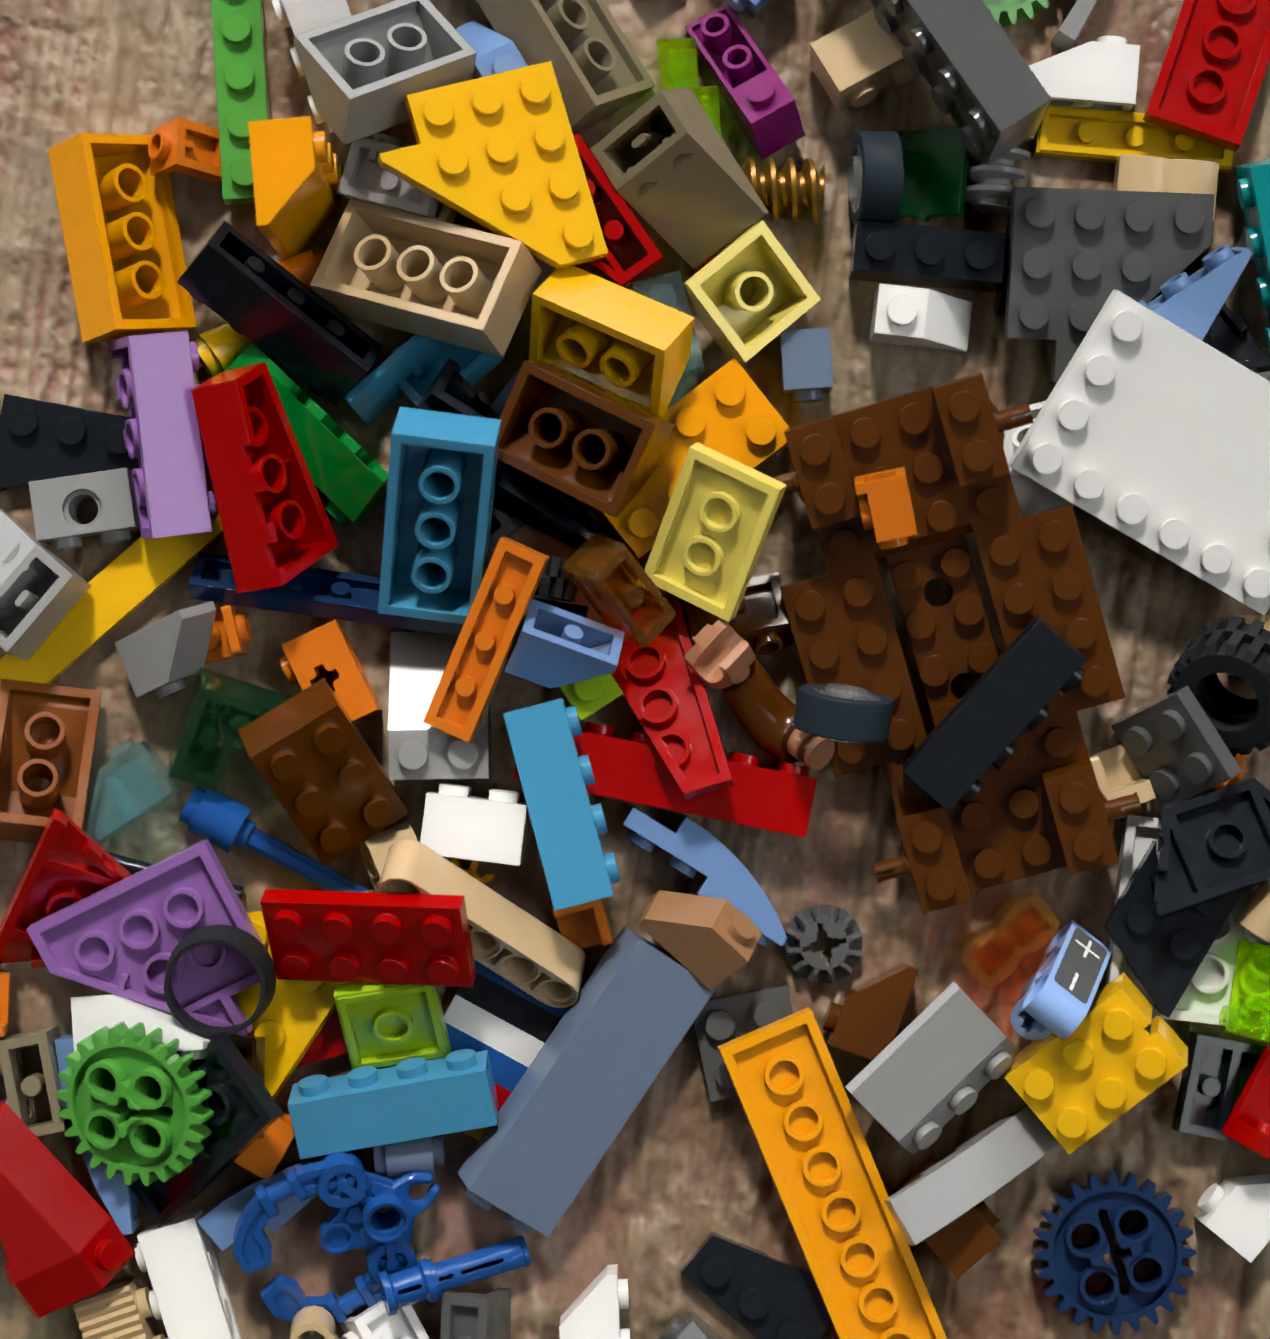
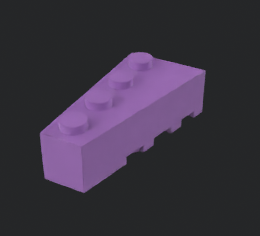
[107,331,217,538]

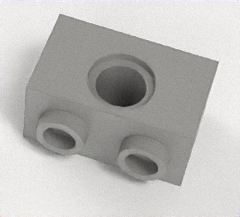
[28,467,140,551]

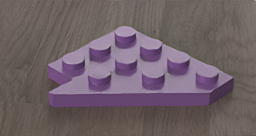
[26,839,265,1037]

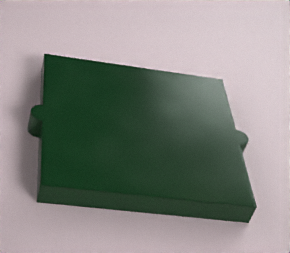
[897,125,970,222]

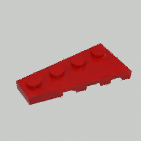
[607,602,735,800]

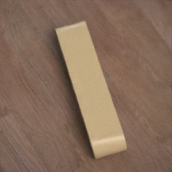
[378,840,586,1008]

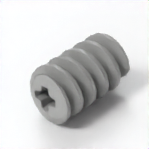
[965,135,1034,217]

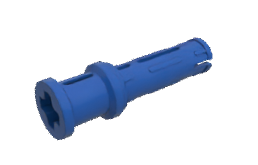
[377,1235,531,1316]

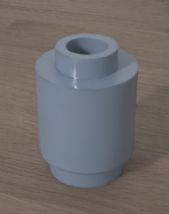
[373,1135,446,1179]

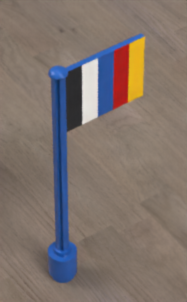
[178,786,570,1141]

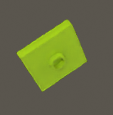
[334,982,451,1070]

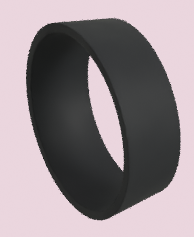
[164,925,276,1037]

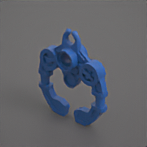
[233,1152,441,1324]

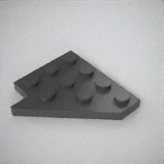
[1004,187,1214,382]

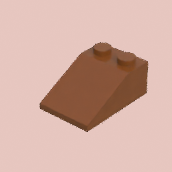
[0,679,102,844]

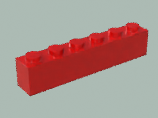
[513,722,818,838]

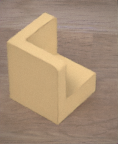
[1089,743,1156,804]

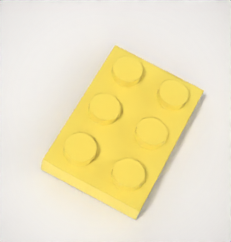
[641,442,787,622]

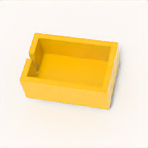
[1004,972,1188,1154]

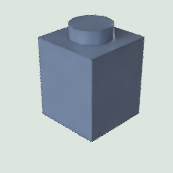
[778,328,833,403]

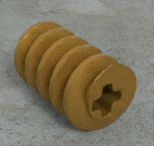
[733,156,825,222]

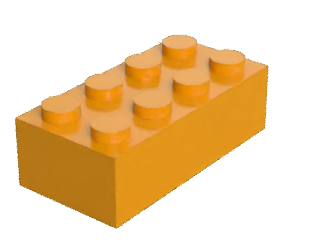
[597,357,790,562]

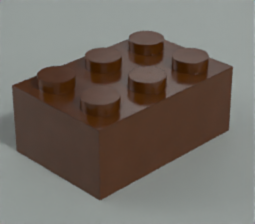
[238,678,409,866]

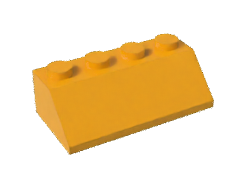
[248,116,343,259]
[48,133,197,343]

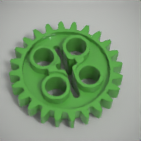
[56,1021,214,1186]

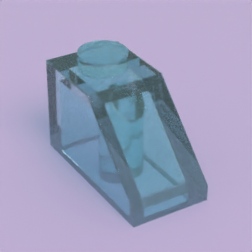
[86,738,182,845]

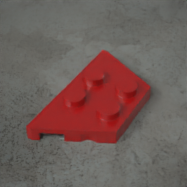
[0,809,132,971]

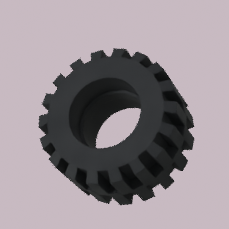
[1167,617,1270,755]

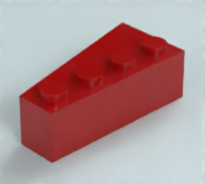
[191,362,339,594]

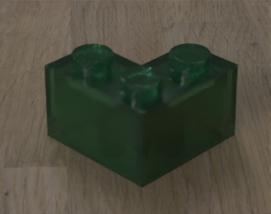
[168,668,292,792]

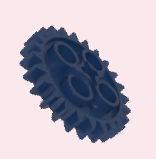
[1031,1169,1196,1335]

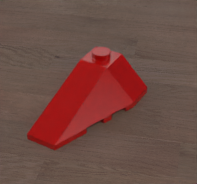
[0,1102,136,1318]

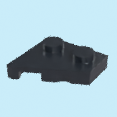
[1172,1031,1267,1140]

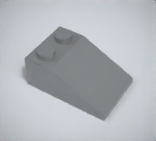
[388,631,492,780]

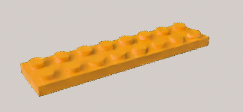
[717,1007,947,1339]

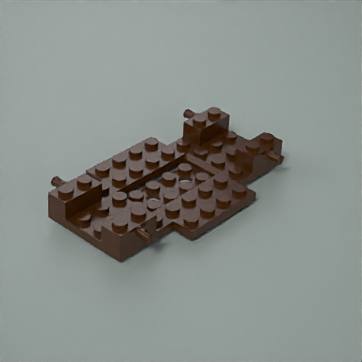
[772,372,1143,914]

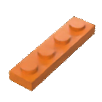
[423,536,550,743]

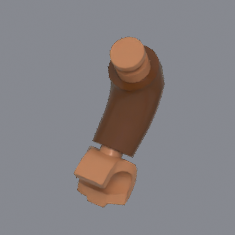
[684,618,835,771]

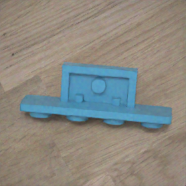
[344,334,505,423]

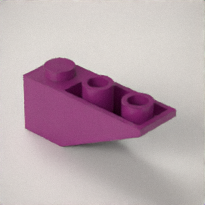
[685,3,805,159]

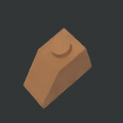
[638,890,762,990]

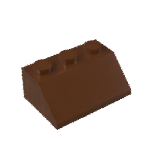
[497,360,675,518]

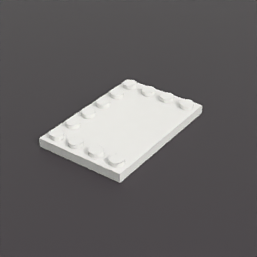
[1008,289,1270,615]

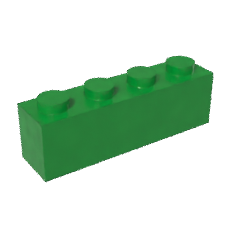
[225,342,388,526]

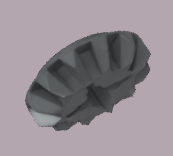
[784,904,863,983]

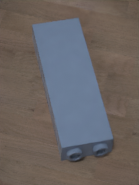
[457,926,716,1237]

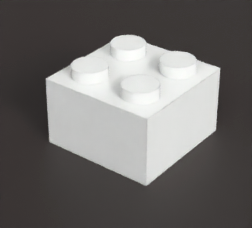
[420,783,529,866]

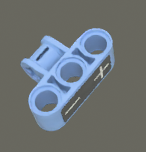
[1010,920,1112,1041]

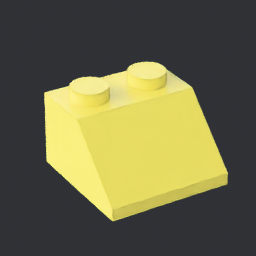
[684,220,821,363]

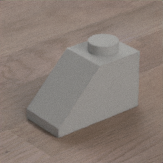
[114,601,216,700]

